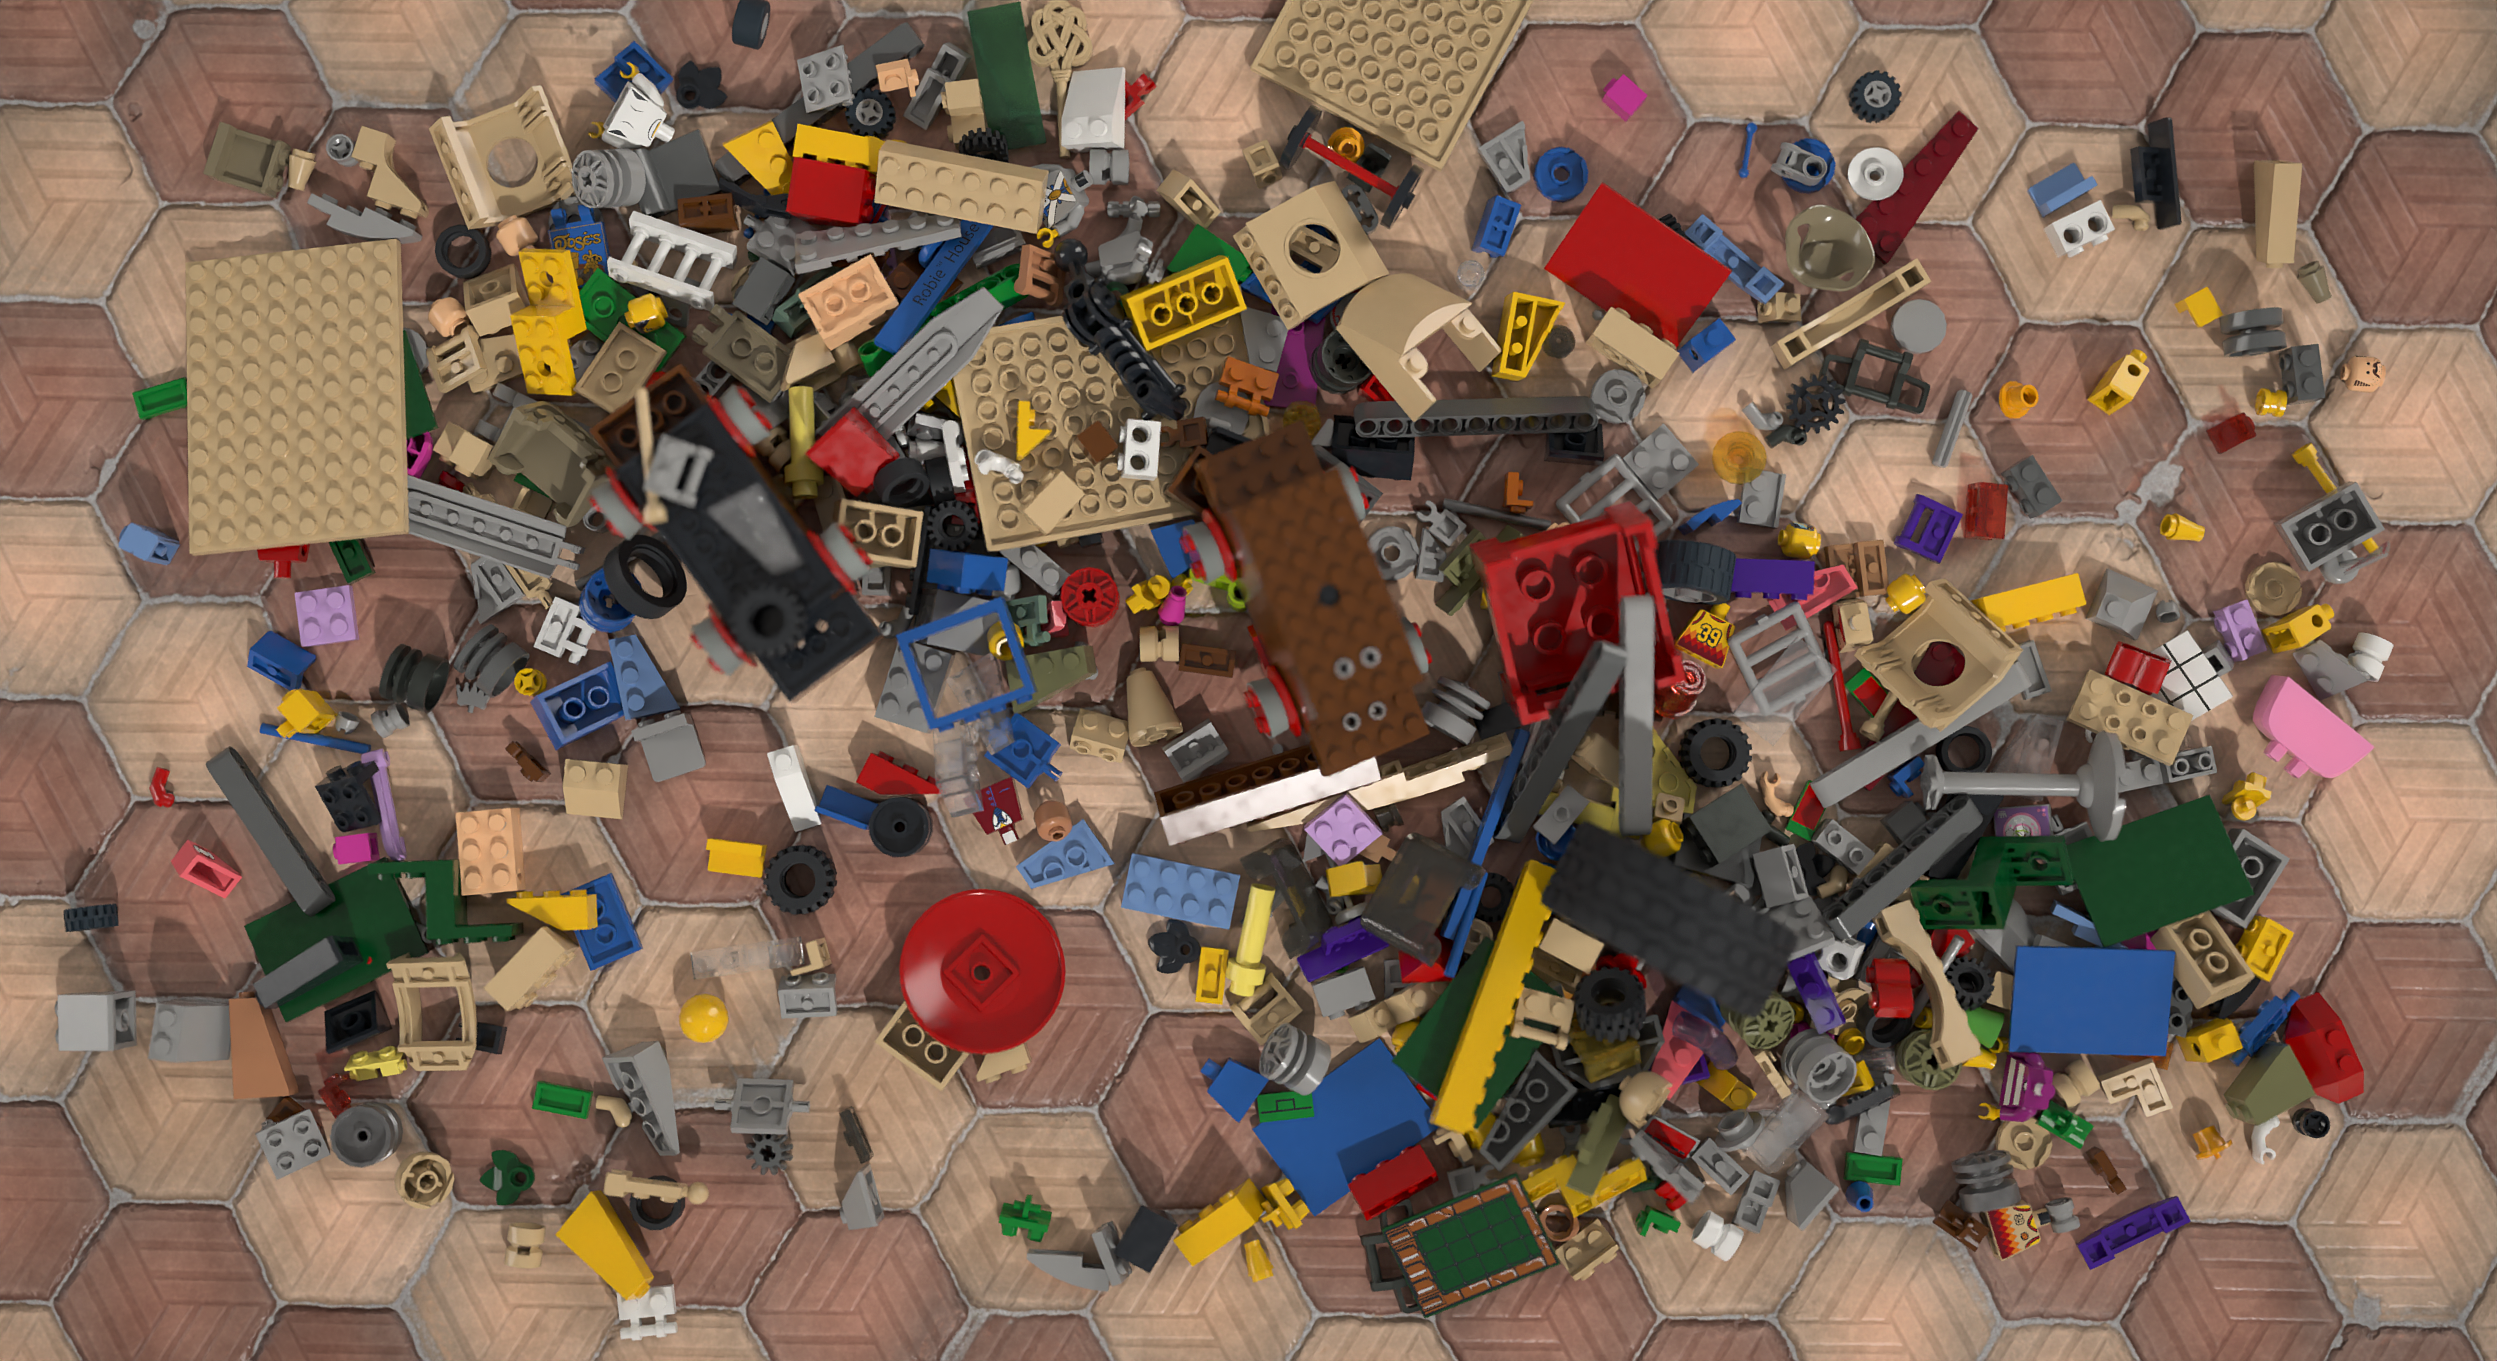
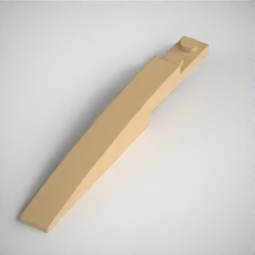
[1246,732,1512,832]

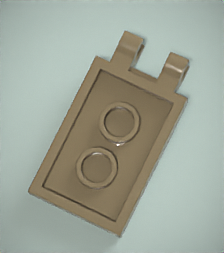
[691,304,791,403]

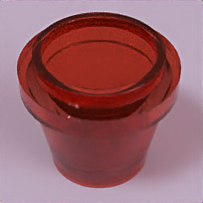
[1653,660,1706,719]

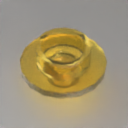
[1712,431,1767,485]

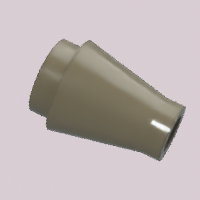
[2297,261,2332,304]

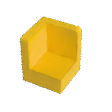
[2174,286,2224,328]

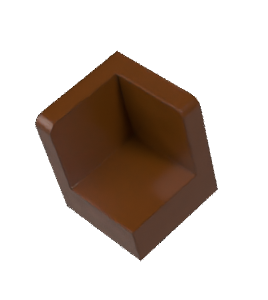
[1074,421,1119,467]

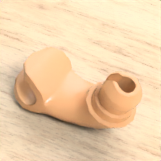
[1760,771,1794,817]

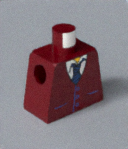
[963,776,1024,846]

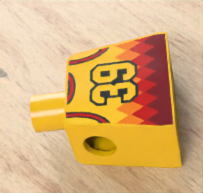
[1673,603,1735,669]

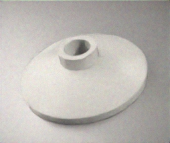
[1848,147,1903,200]

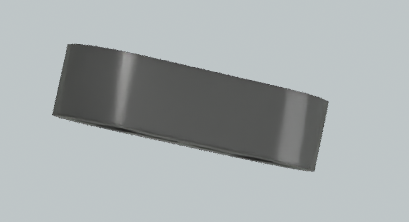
[1342,184,1379,235]

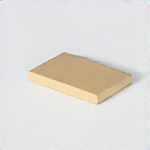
[573,322,667,414]

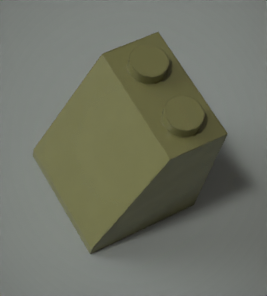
[2224,1040,2316,1126]

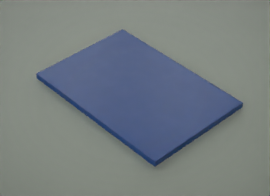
[2008,946,2175,1056]
[1252,1038,1440,1217]

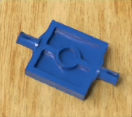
[982,714,1063,788]
[2229,989,2300,1066]

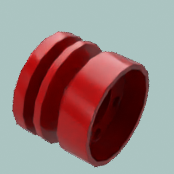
[1060,567,1120,628]

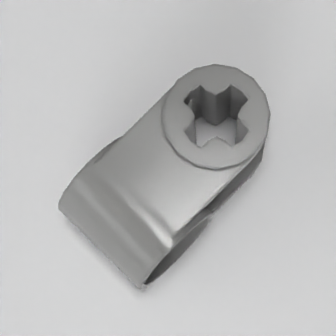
[1771,142,1827,186]

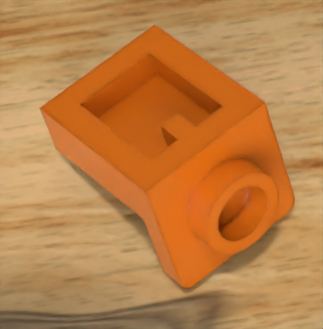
[1503,472,1534,513]

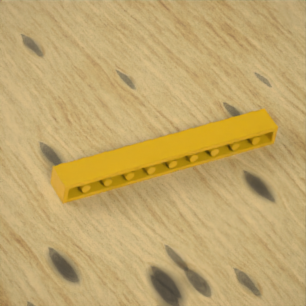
[1429,859,1557,1134]

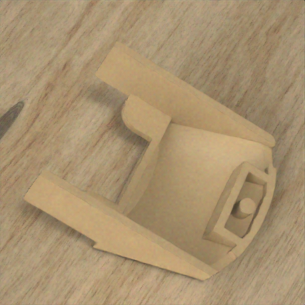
[1336,273,1502,421]

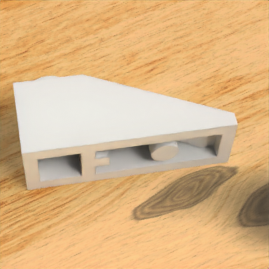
[767,745,822,832]

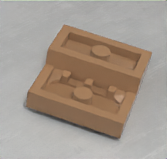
[1824,539,1889,600]

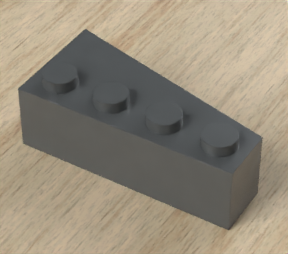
[1479,1051,1577,1172]

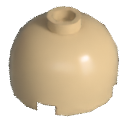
[1619,1071,1672,1128]
[394,1151,454,1209]

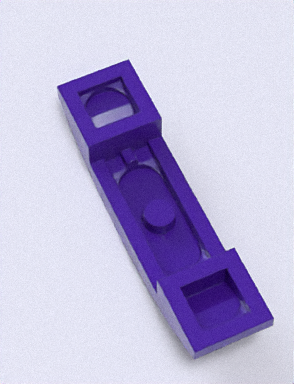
[2076,1196,2191,1270]

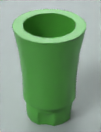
[1960,1005,2004,1049]

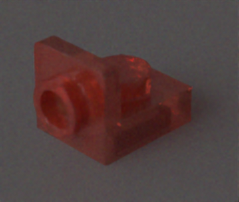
[2206,412,2257,454]
[317,1073,352,1119]

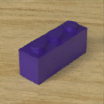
[1731,558,1815,600]

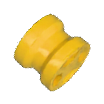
[2255,388,2287,417]
[514,668,547,696]

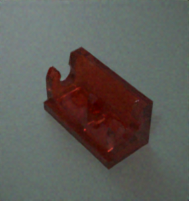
[1964,482,2008,540]

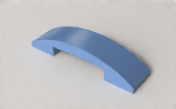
[1685,214,1784,304]

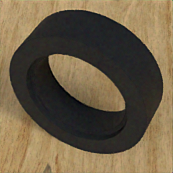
[604,534,687,619]

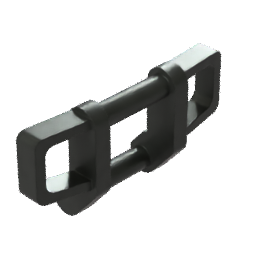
[1817,338,1930,414]
[1360,1199,1420,1314]

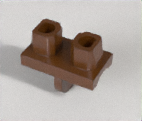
[1932,1200,1991,1252]

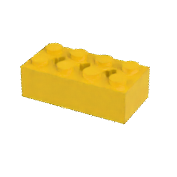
[1120,255,1247,351]

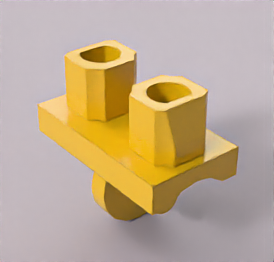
[1125,575,1171,614]
[2222,772,2272,821]
[1261,1178,1309,1230]

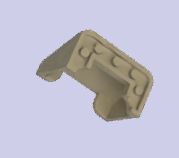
[488,401,617,528]

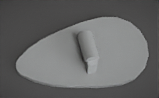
[1192,382,1249,450]

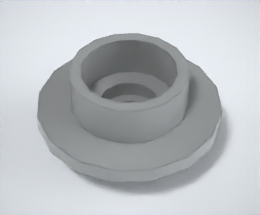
[1715,1109,1765,1152]

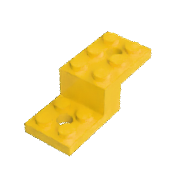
[510,249,587,396]
[1522,1155,1647,1218]

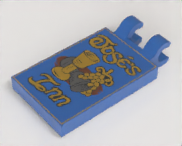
[548,205,611,292]

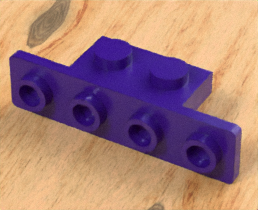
[1297,914,1405,982]

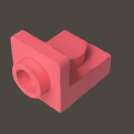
[1040,601,1069,638]

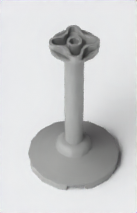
[1920,730,2126,841]

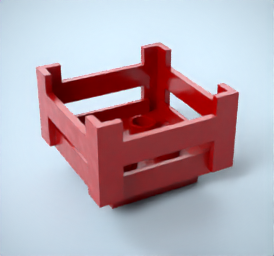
[1469,501,1686,725]

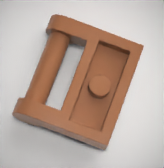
[1014,244,1066,307]

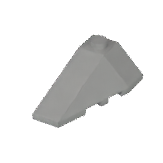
[1967,898,2036,976]
[602,1041,680,1156]

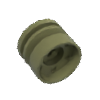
[1720,987,1795,1049]
[1893,1028,1962,1090]

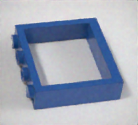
[896,597,1038,733]

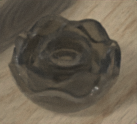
[1542,325,1575,359]

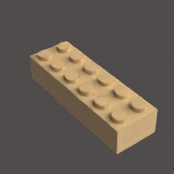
[874,140,1049,234]

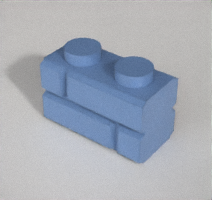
[118,523,180,565]

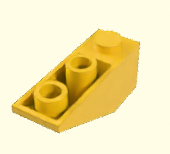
[506,889,598,930]

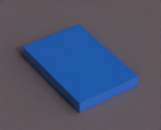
[560,873,643,971]

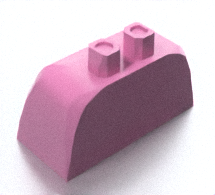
[2253,675,2375,778]

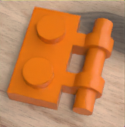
[1215,356,1279,417]

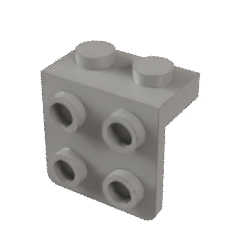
[632,710,706,782]

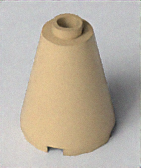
[1126,668,1183,747]

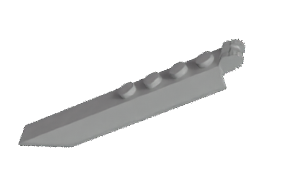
[815,287,1003,440]
[407,475,585,579]

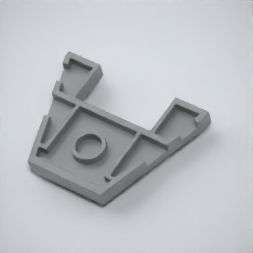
[1629,1130,1706,1204]

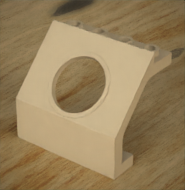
[429,85,576,230]
[1233,181,1389,330]
[1854,578,2023,732]

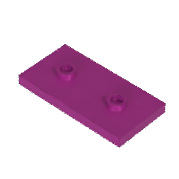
[1264,304,1325,412]

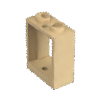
[1571,729,1619,789]

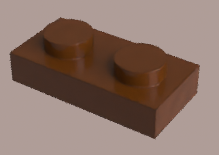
[1178,643,1236,678]

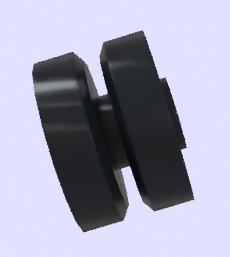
[869,797,933,857]

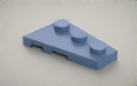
[608,634,680,721]
[1016,819,1115,889]

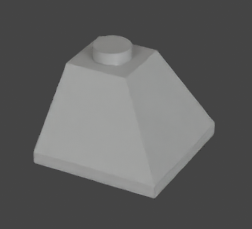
[2085,569,2158,641]
[1785,1159,1839,1231]
[839,1164,885,1230]

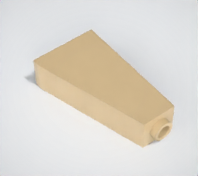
[2254,160,2302,268]

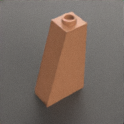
[229,991,299,1099]

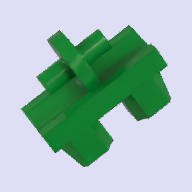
[2035,1100,2094,1150]
[998,1194,1052,1242]

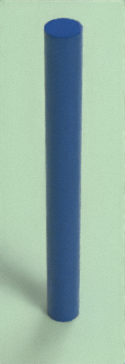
[260,723,371,754]
[1444,871,1488,978]

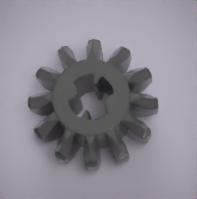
[746,1134,794,1175]

